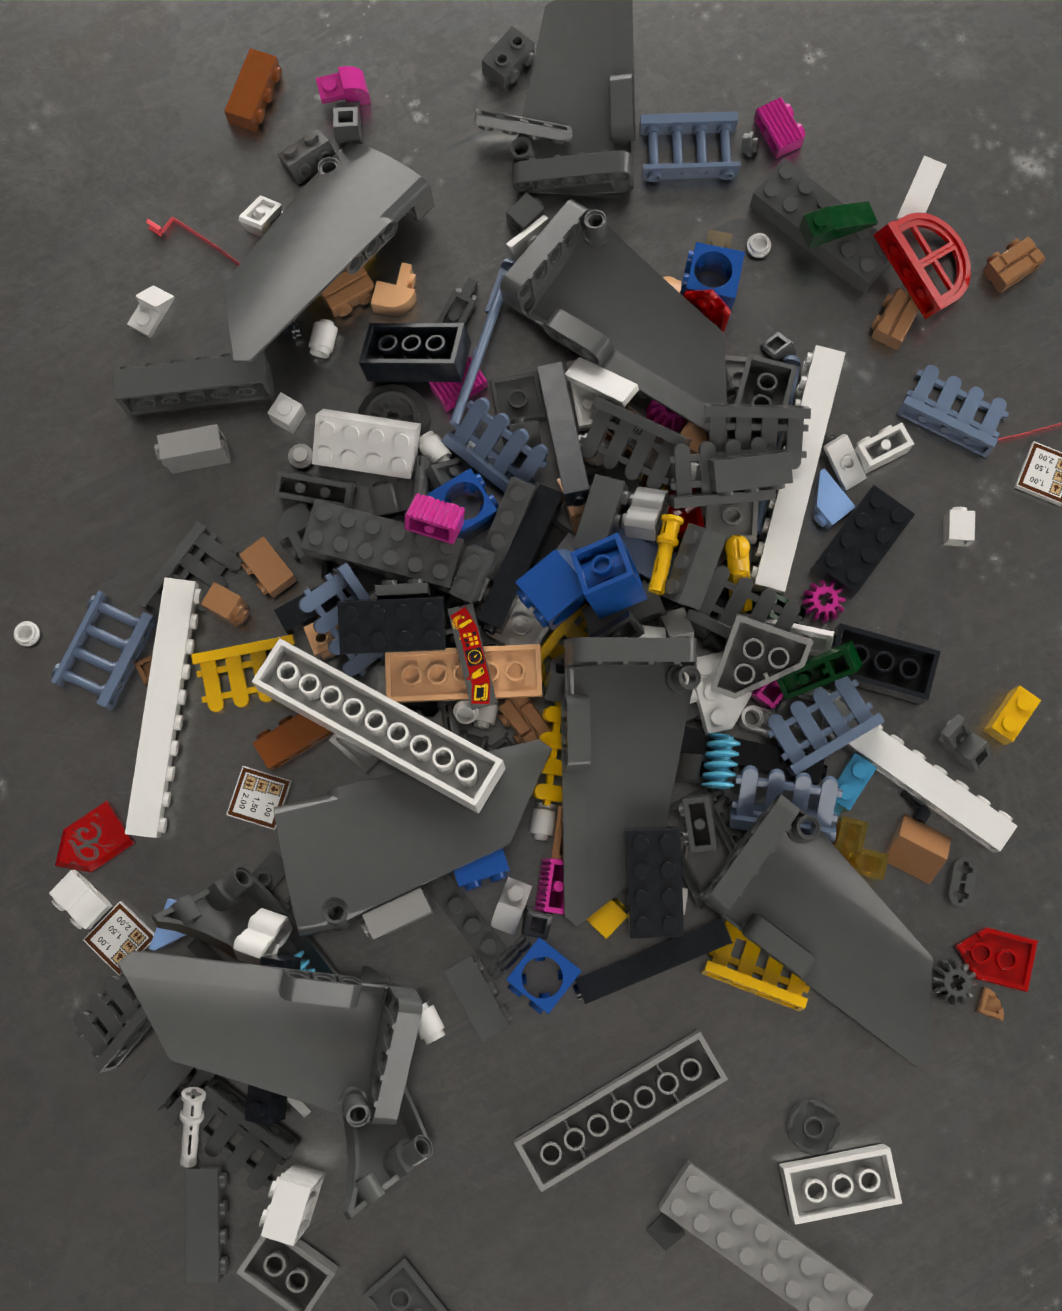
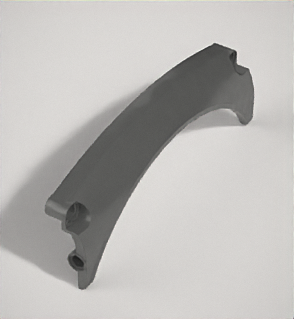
[151,866,433,1220]

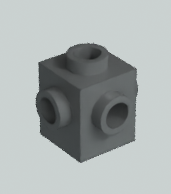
[502,417,541,454]

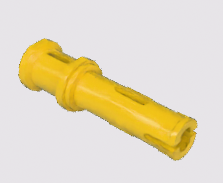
[648,514,684,595]

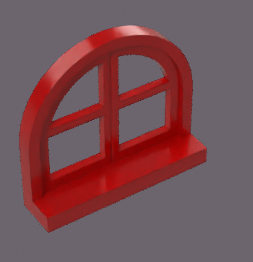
[873,212,971,320]

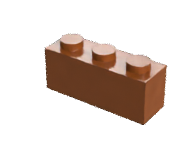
[224,48,282,131]
[253,714,333,771]

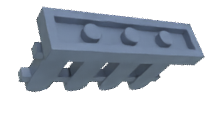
[897,365,1009,458]
[441,397,549,493]
[298,563,385,677]
[766,676,885,777]
[729,765,843,842]

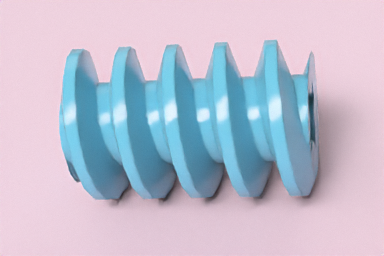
[701,733,741,789]

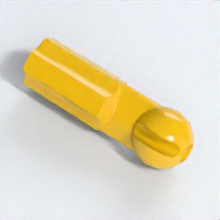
[724,535,753,612]

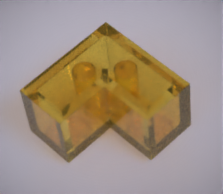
[832,816,889,881]

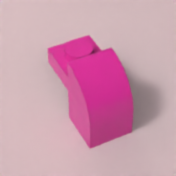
[316,66,371,106]

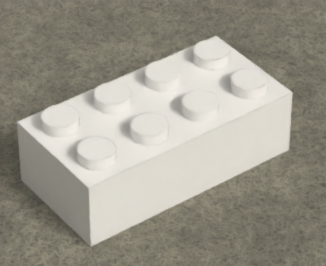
[312,409,421,479]
[779,1144,902,1225]
[259,1163,326,1246]

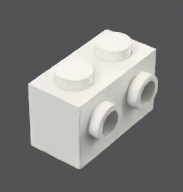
[855,423,914,474]

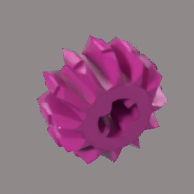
[645,399,687,433]
[801,580,846,623]

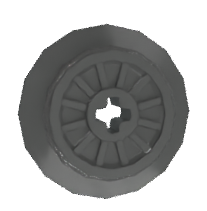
[358,384,430,437]

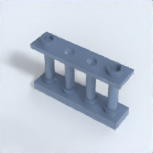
[639,112,741,182]
[51,591,158,711]

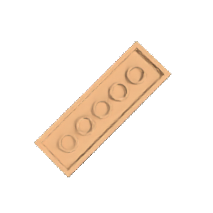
[385,644,542,703]

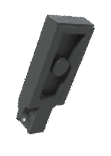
[436,278,478,324]

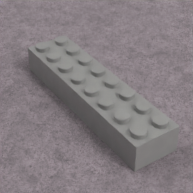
[514,1030,728,1192]
[657,1159,873,1311]

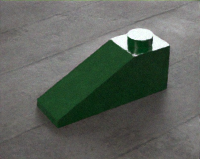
[799,201,878,249]
[776,641,863,700]

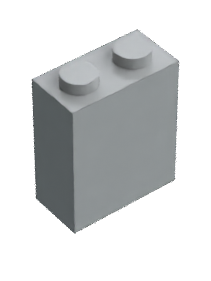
[154,424,231,474]
[361,887,435,940]

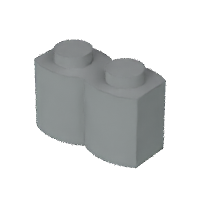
[621,487,669,541]

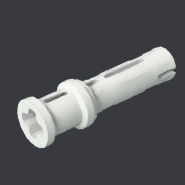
[180,1087,206,1168]

